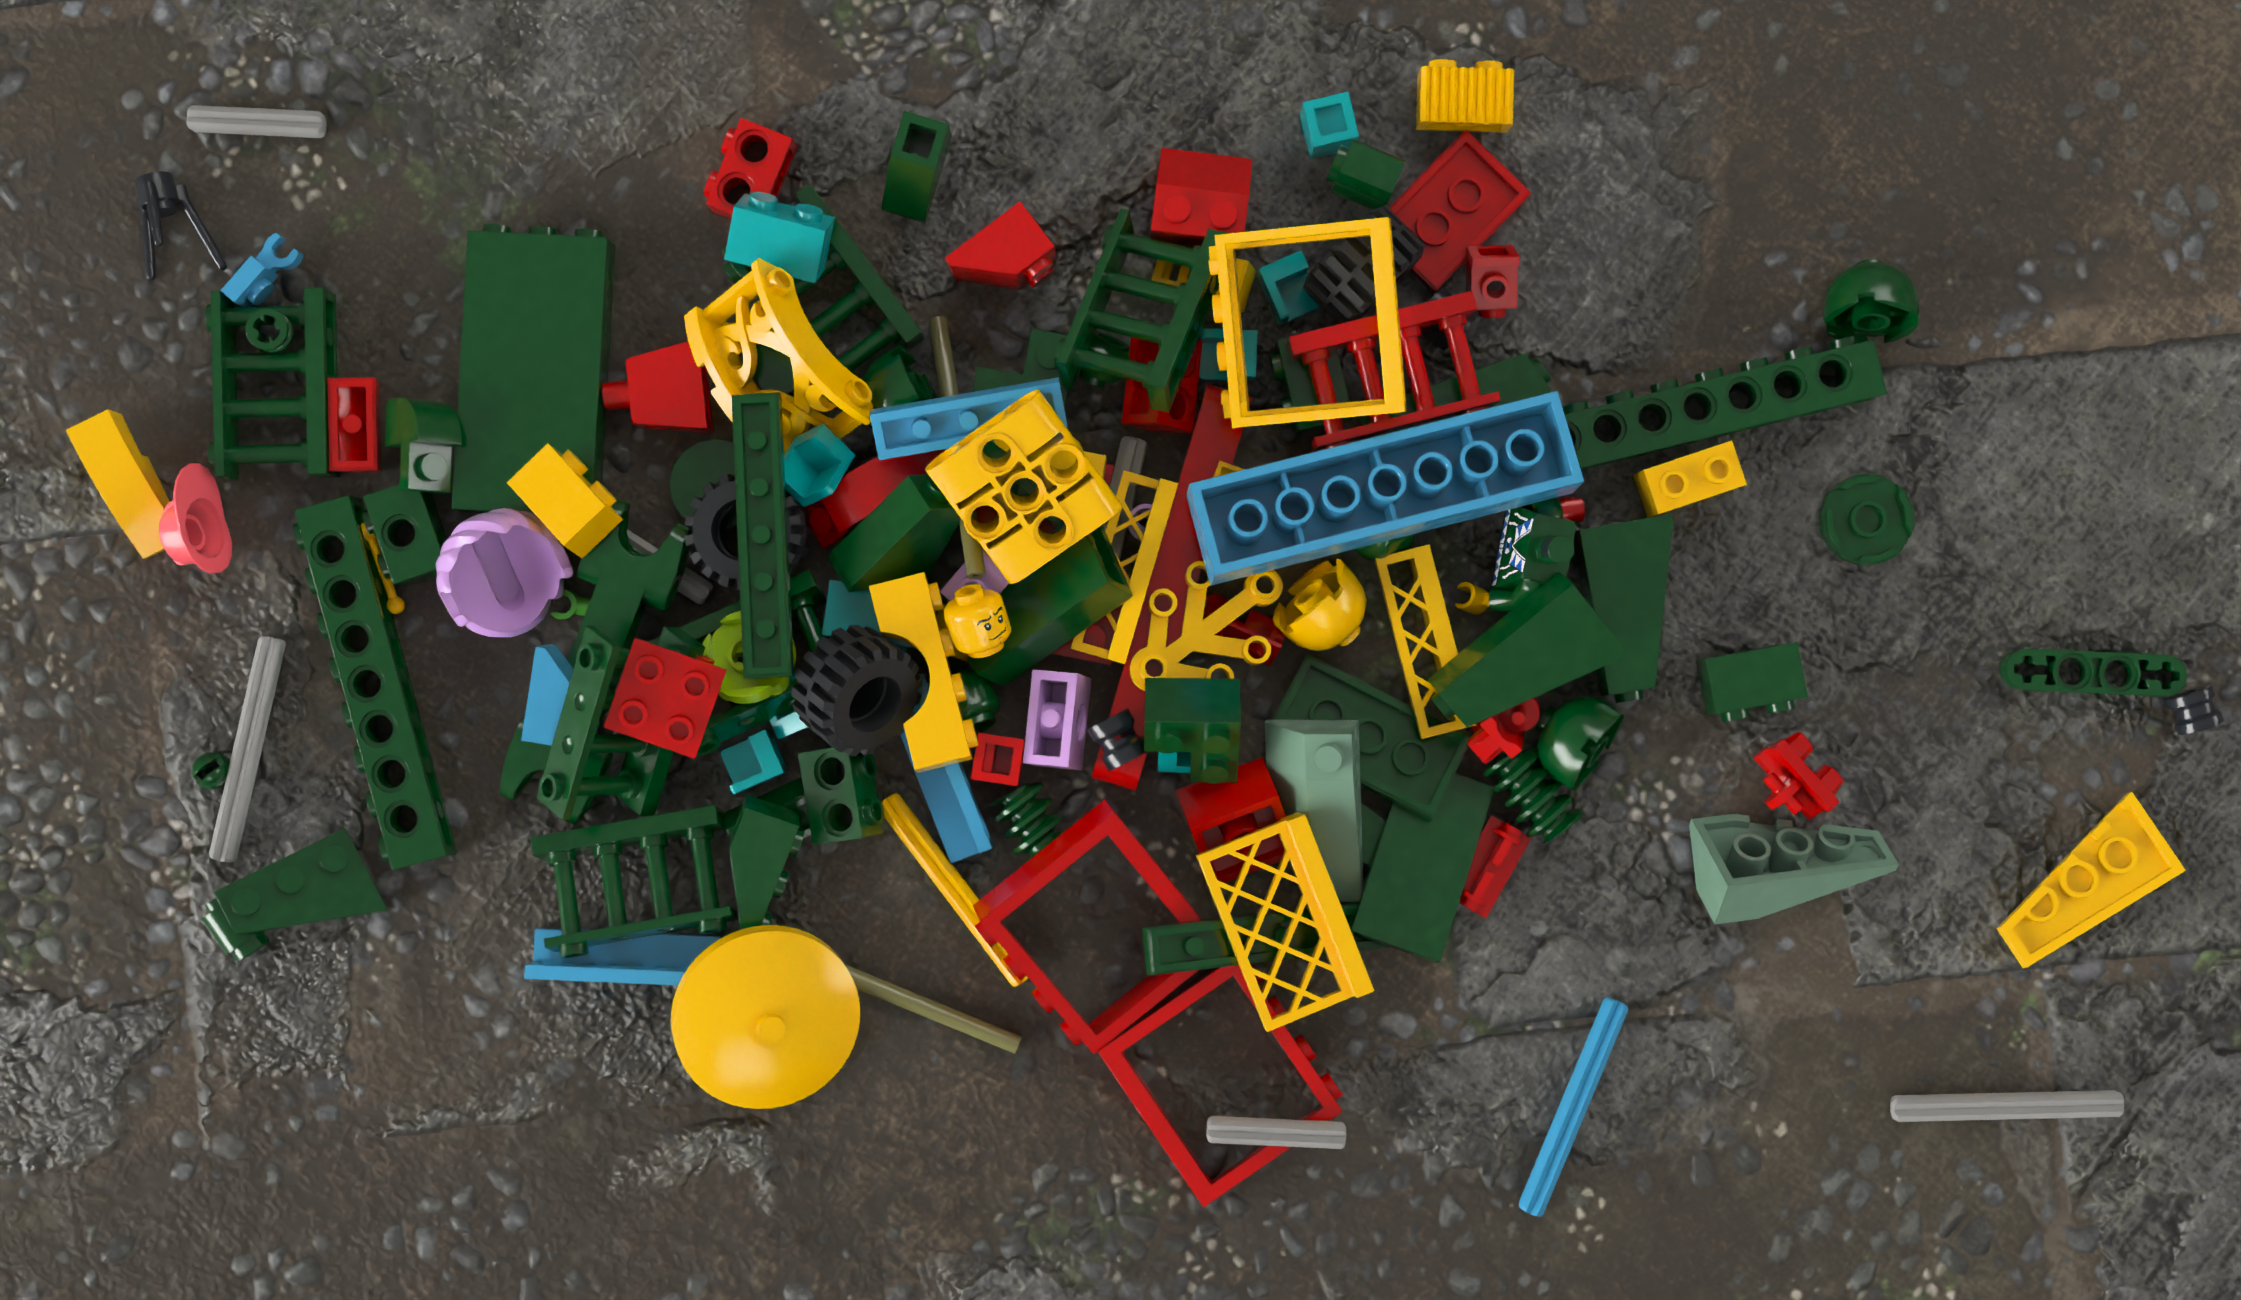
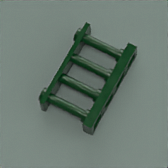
[721,184,925,372]
[1054,208,1226,413]
[205,287,340,481]
[648,570,827,755]
[537,626,705,820]
[531,805,739,958]

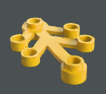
[1130,561,1283,691]

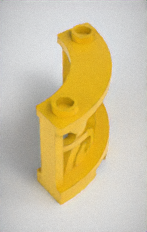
[684,258,873,454]

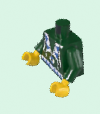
[1455,498,1576,615]

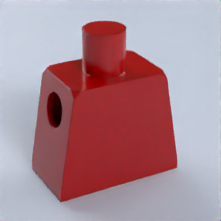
[602,341,714,433]

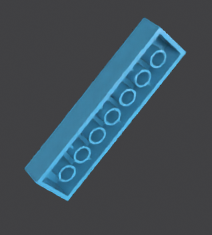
[1186,391,1584,586]

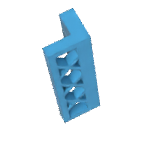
[870,377,1067,460]
[900,674,995,864]
[524,928,723,985]

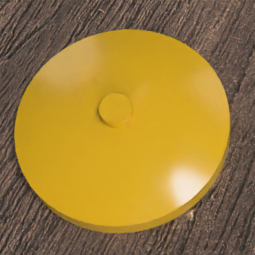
[671,925,860,1109]

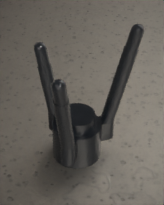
[135,171,227,280]

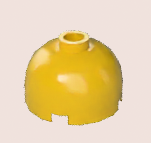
[1273,559,1367,651]

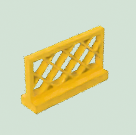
[1196,812,1374,1032]

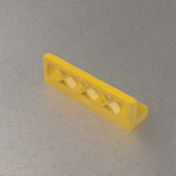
[1071,470,1178,664]
[1375,544,1476,739]

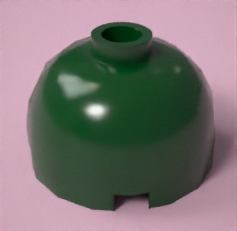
[1823,259,1919,343]
[863,345,938,429]
[1535,696,1624,791]

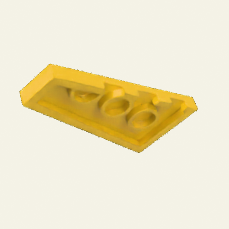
[1996,792,2186,968]

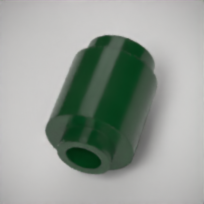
[202,898,270,962]

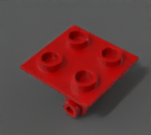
[604,638,727,759]

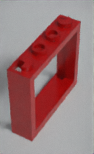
[973,799,1203,1054]
[1098,963,1343,1208]

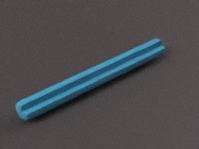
[1519,997,1628,1217]

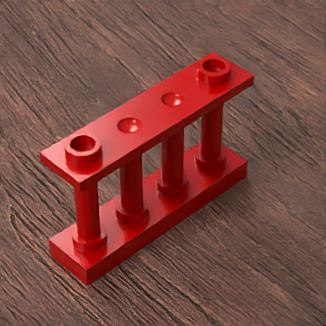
[1286,290,1501,451]

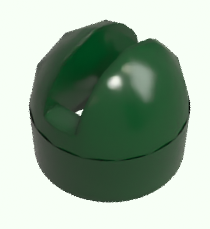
[191,752,230,789]

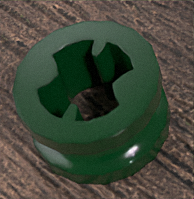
[245,308,294,353]

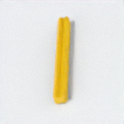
[881,793,1028,987]

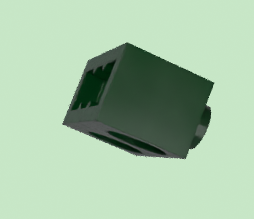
[798,747,884,846]

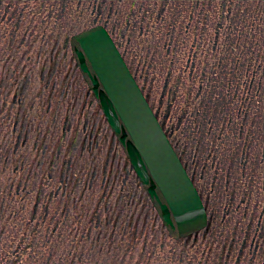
[1999,649,2187,697]

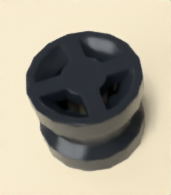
[2165,685,2224,735]

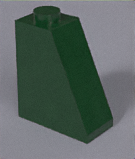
[828,474,961,592]

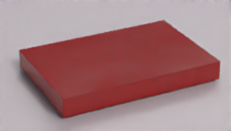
[1389,130,1532,294]

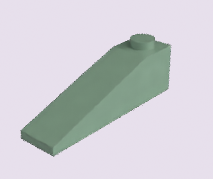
[1265,720,1363,902]
[1689,814,1899,924]

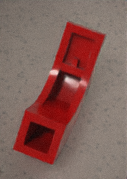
[803,449,947,549]

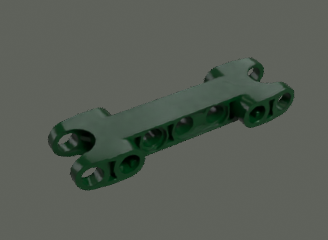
[500,498,690,825]

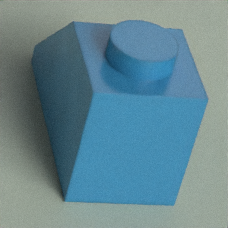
[521,644,599,746]

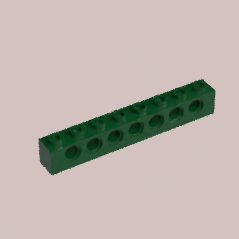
[1562,335,1887,470]
[293,495,458,870]

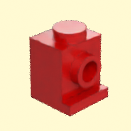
[1466,244,1520,318]
[971,733,1025,786]

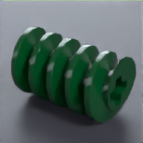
[1483,740,1583,844]
[987,781,1072,869]

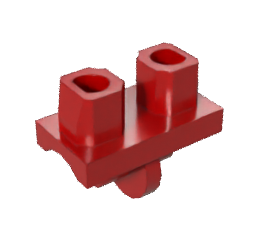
[1467,697,1540,764]
[1753,732,1844,820]

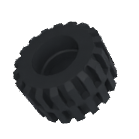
[1302,205,1426,324]
[685,473,811,590]
[791,625,922,756]

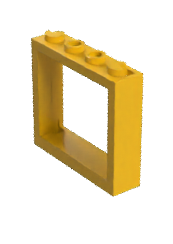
[1208,217,1407,428]

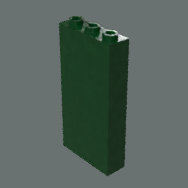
[451,224,616,514]

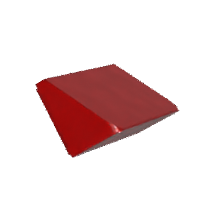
[327,378,382,473]

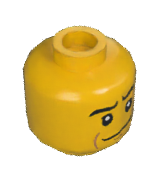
[944,584,1011,658]

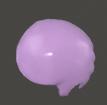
[436,508,573,637]

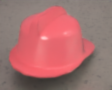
[159,463,232,574]

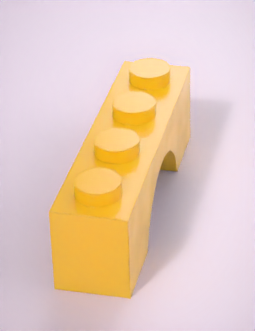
[869,572,979,773]

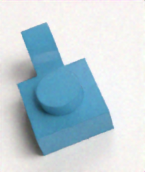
[220,233,304,307]

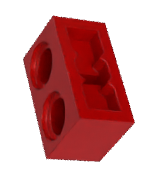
[704,118,798,219]
[1122,337,1203,433]

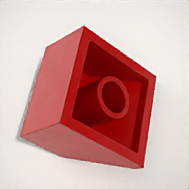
[1150,148,1253,251]
[945,202,1057,290]
[1175,758,1286,883]

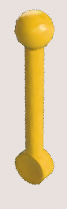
[361,523,405,614]

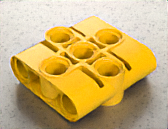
[925,389,1122,584]

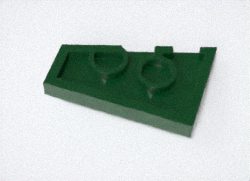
[213,828,388,935]

